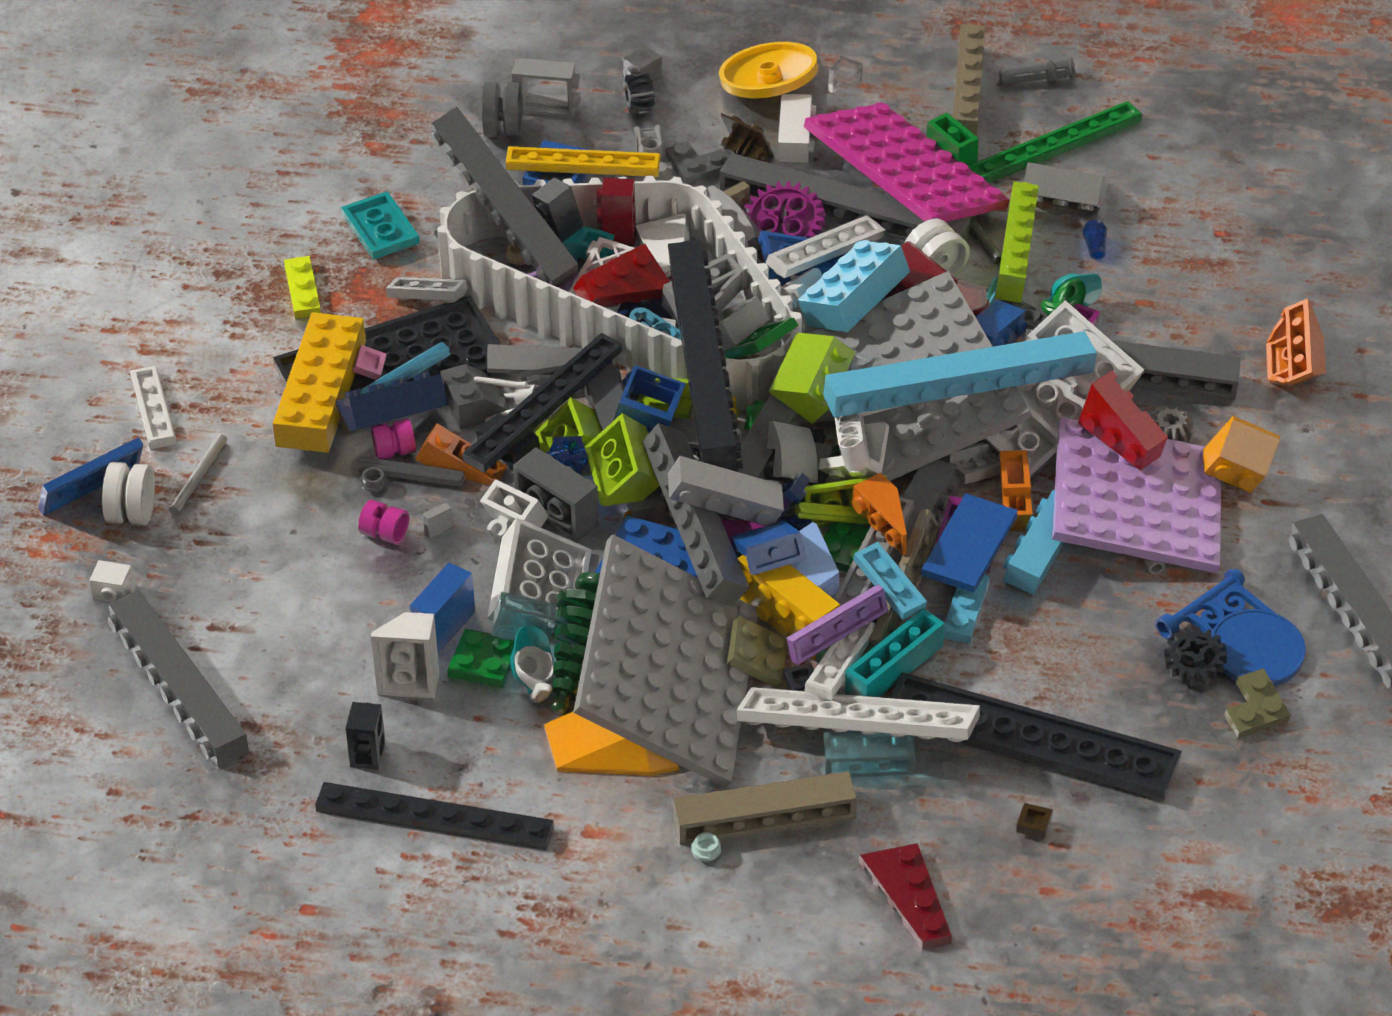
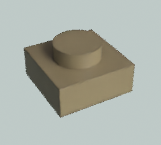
[723,181,750,210]

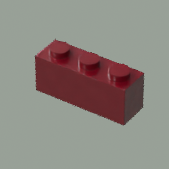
[596,178,637,248]

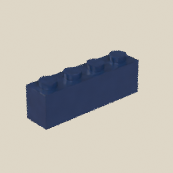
[336,371,449,432]

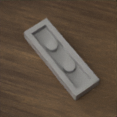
[385,277,468,303]

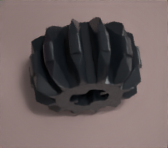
[622,72,655,115]

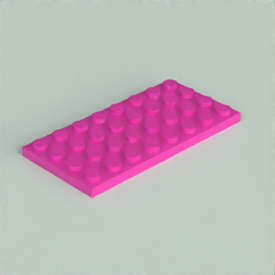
[804,102,1010,222]

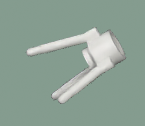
[474,377,539,422]

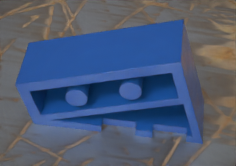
[976,300,1026,347]

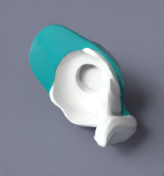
[510,626,554,703]

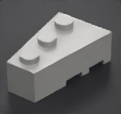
[662,253,744,325]

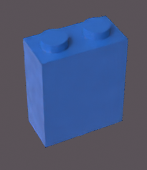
[410,562,475,653]

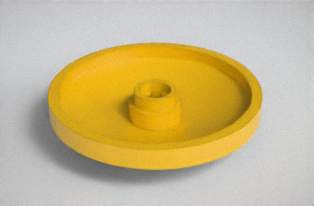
[719,42,818,98]

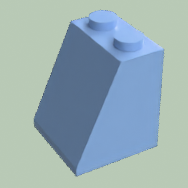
[791,522,839,599]

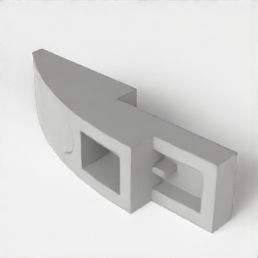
[708,186,761,264]

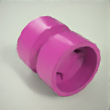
[371,418,416,460]
[358,499,410,545]

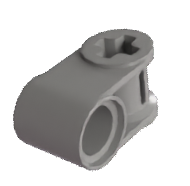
[634,125,663,162]

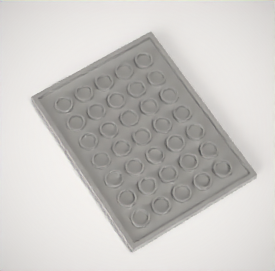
[807,271,1032,481]
[573,534,758,788]

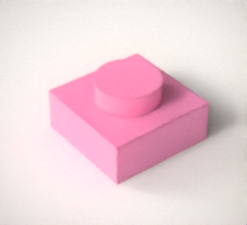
[353,345,386,380]

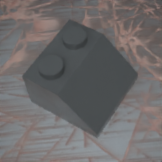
[440,364,510,429]

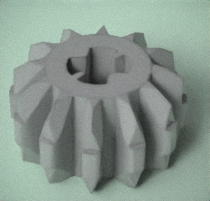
[1150,406,1193,443]

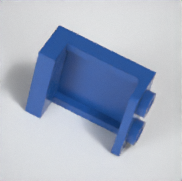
[731,521,807,575]

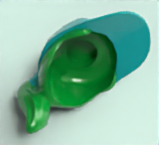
[1041,273,1102,316]

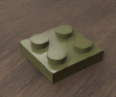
[727,616,787,688]

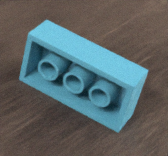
[798,240,910,332]

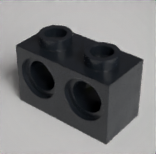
[345,702,386,770]

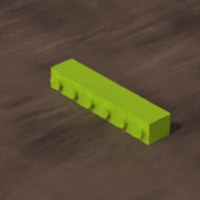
[995,181,1039,303]

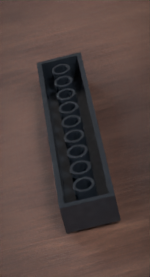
[668,239,743,472]

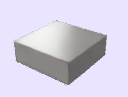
[423,503,453,539]

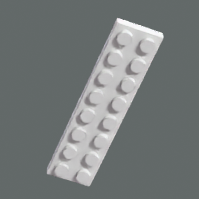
[736,687,980,742]

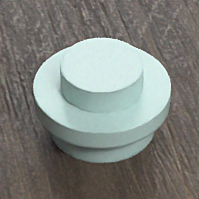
[691,833,722,861]

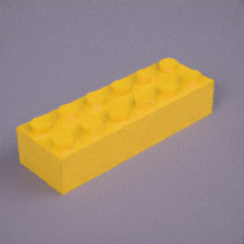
[272,312,366,453]

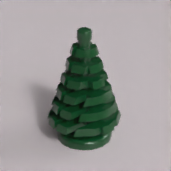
[551,572,600,715]

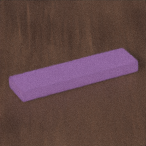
[787,584,888,665]

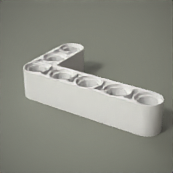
[835,406,900,471]

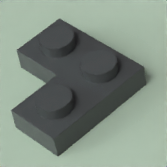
[665,141,728,185]

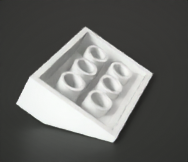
[487,517,592,633]

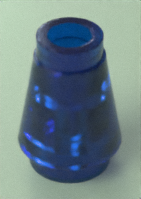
[1082,220,1108,259]

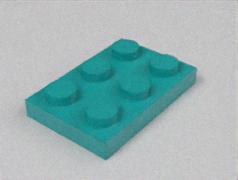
[341,191,420,260]

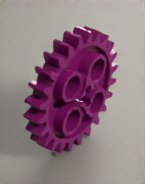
[745,181,826,254]

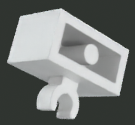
[480,479,549,540]

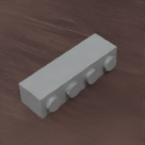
[668,456,784,526]

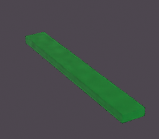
[967,101,1142,183]

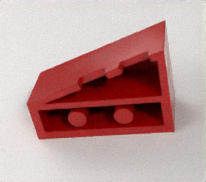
[573,243,670,308]
[1078,370,1168,471]

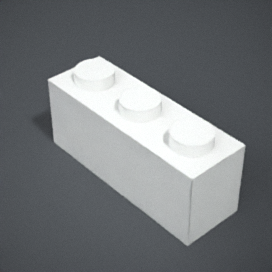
[778,94,816,163]

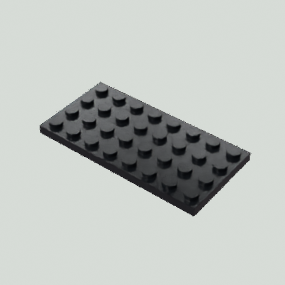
[273,295,501,424]

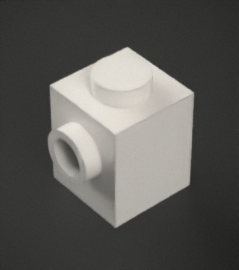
[89,560,136,603]

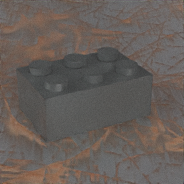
[513,448,599,543]

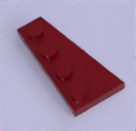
[859,843,952,949]

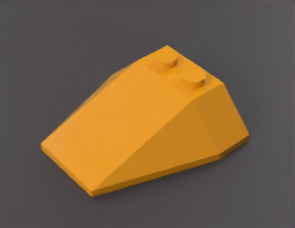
[544,710,679,776]

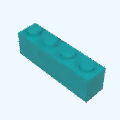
[844,608,945,698]

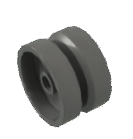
[482,82,523,137]

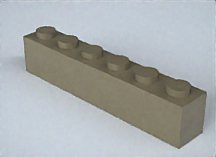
[953,25,985,136]
[673,771,857,845]

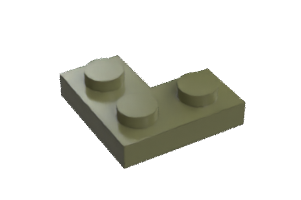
[1224,668,1291,739]

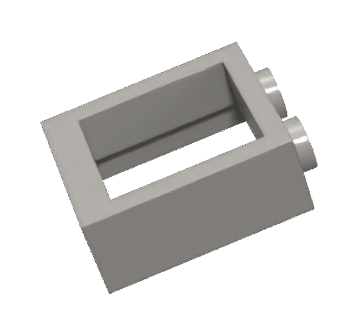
[512,58,581,118]
[715,296,770,350]

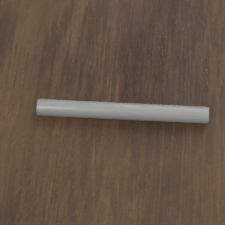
[169,434,227,515]

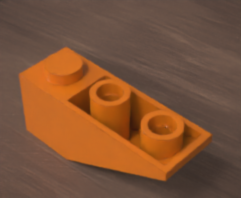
[415,424,507,485]
[852,472,907,555]

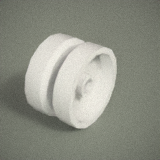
[904,218,970,277]
[102,462,155,525]

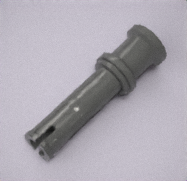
[999,57,1076,86]

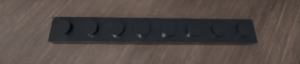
[463,332,623,473]
[315,782,554,850]

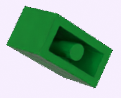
[927,112,979,165]

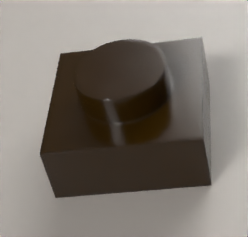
[1016,803,1053,839]

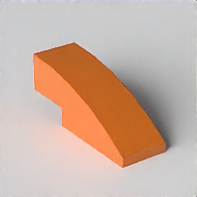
[999,450,1033,531]

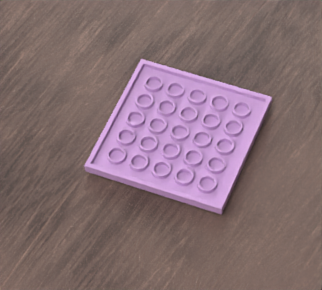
[1052,417,1221,573]

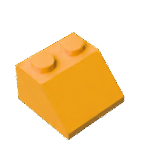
[1203,416,1280,493]

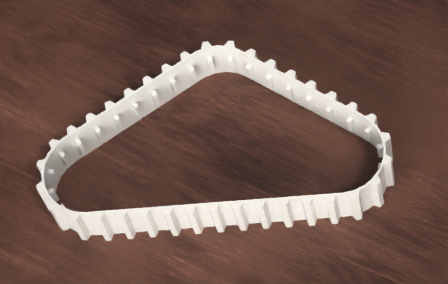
[437,176,802,411]

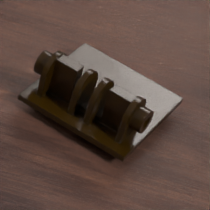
[720,113,774,162]

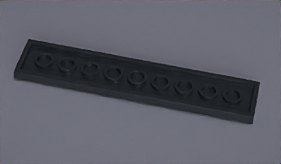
[890,672,1182,800]

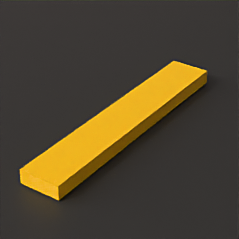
[505,147,661,177]

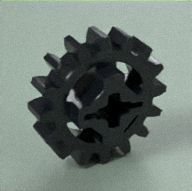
[1164,627,1228,686]

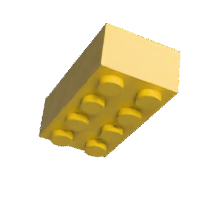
[737,555,840,660]

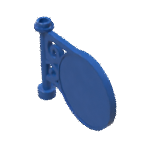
[1155,569,1306,686]

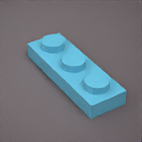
[854,542,927,620]
[944,575,990,644]

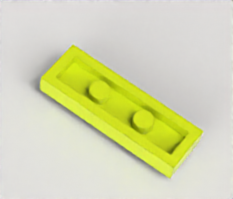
[284,256,321,319]

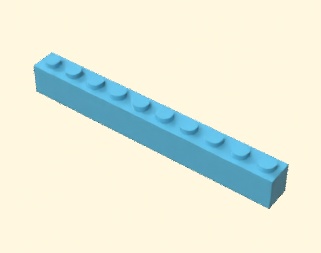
[823,331,1097,417]

